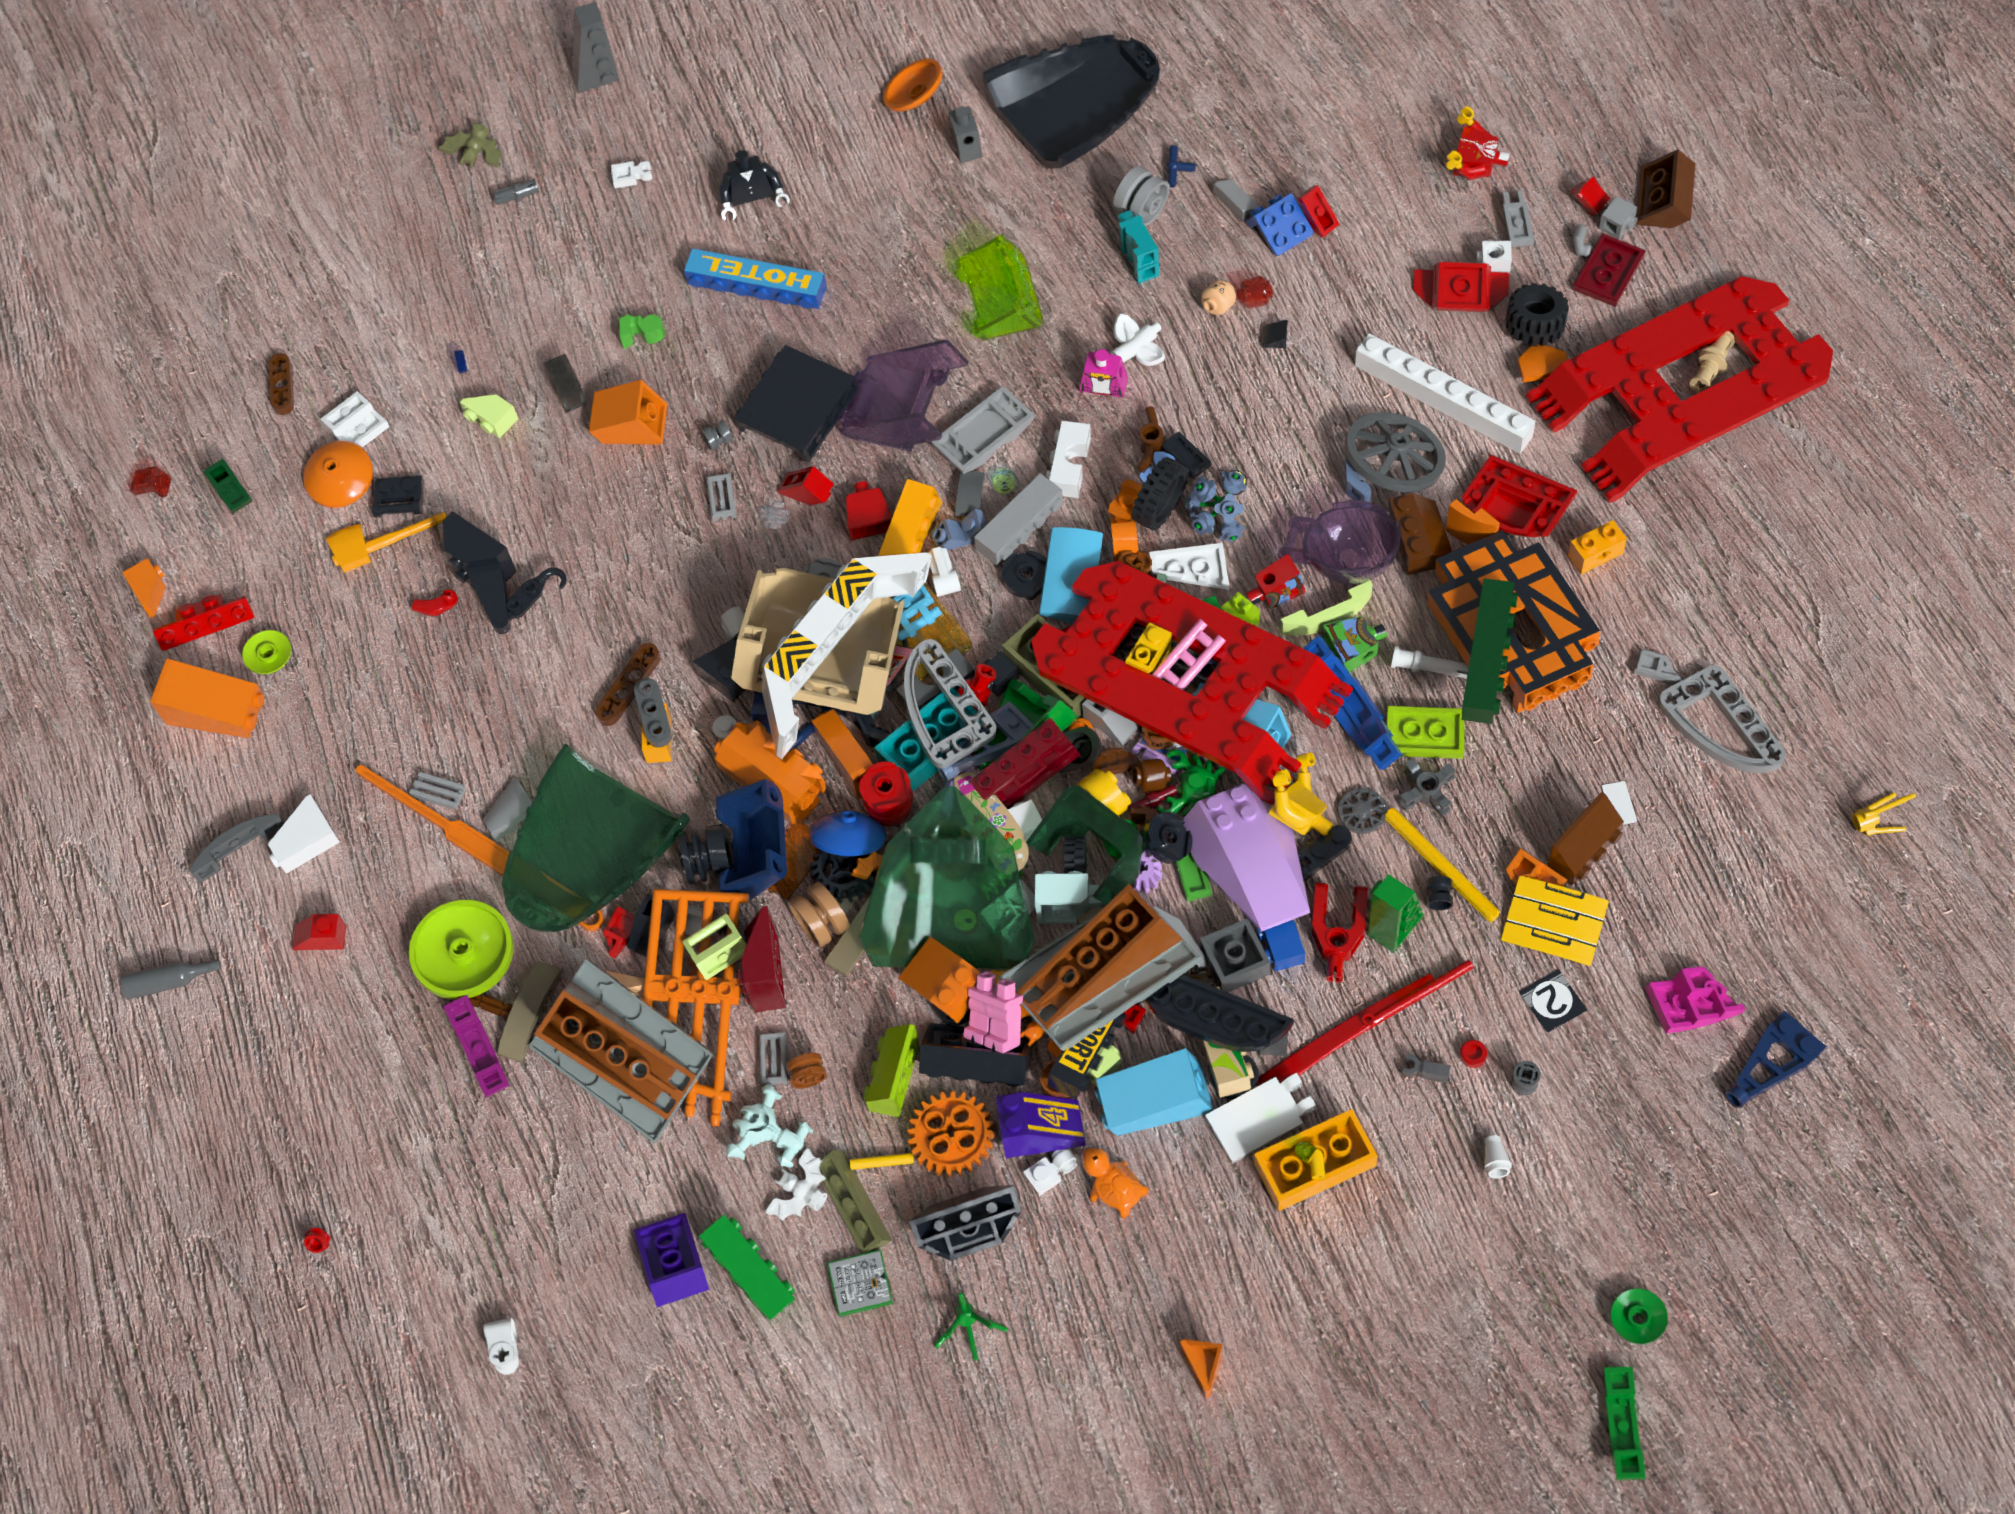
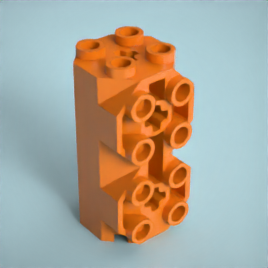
[714,720,826,824]

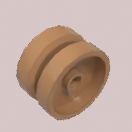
[787,881,850,949]

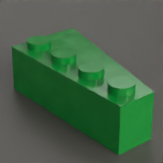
[1367,874,1424,953]
[699,1214,796,1323]

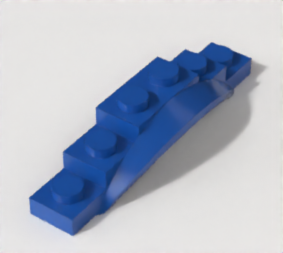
[1303,636,1402,770]

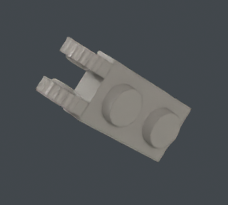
[1501,190,1534,247]

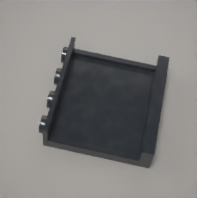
[734,345,860,463]

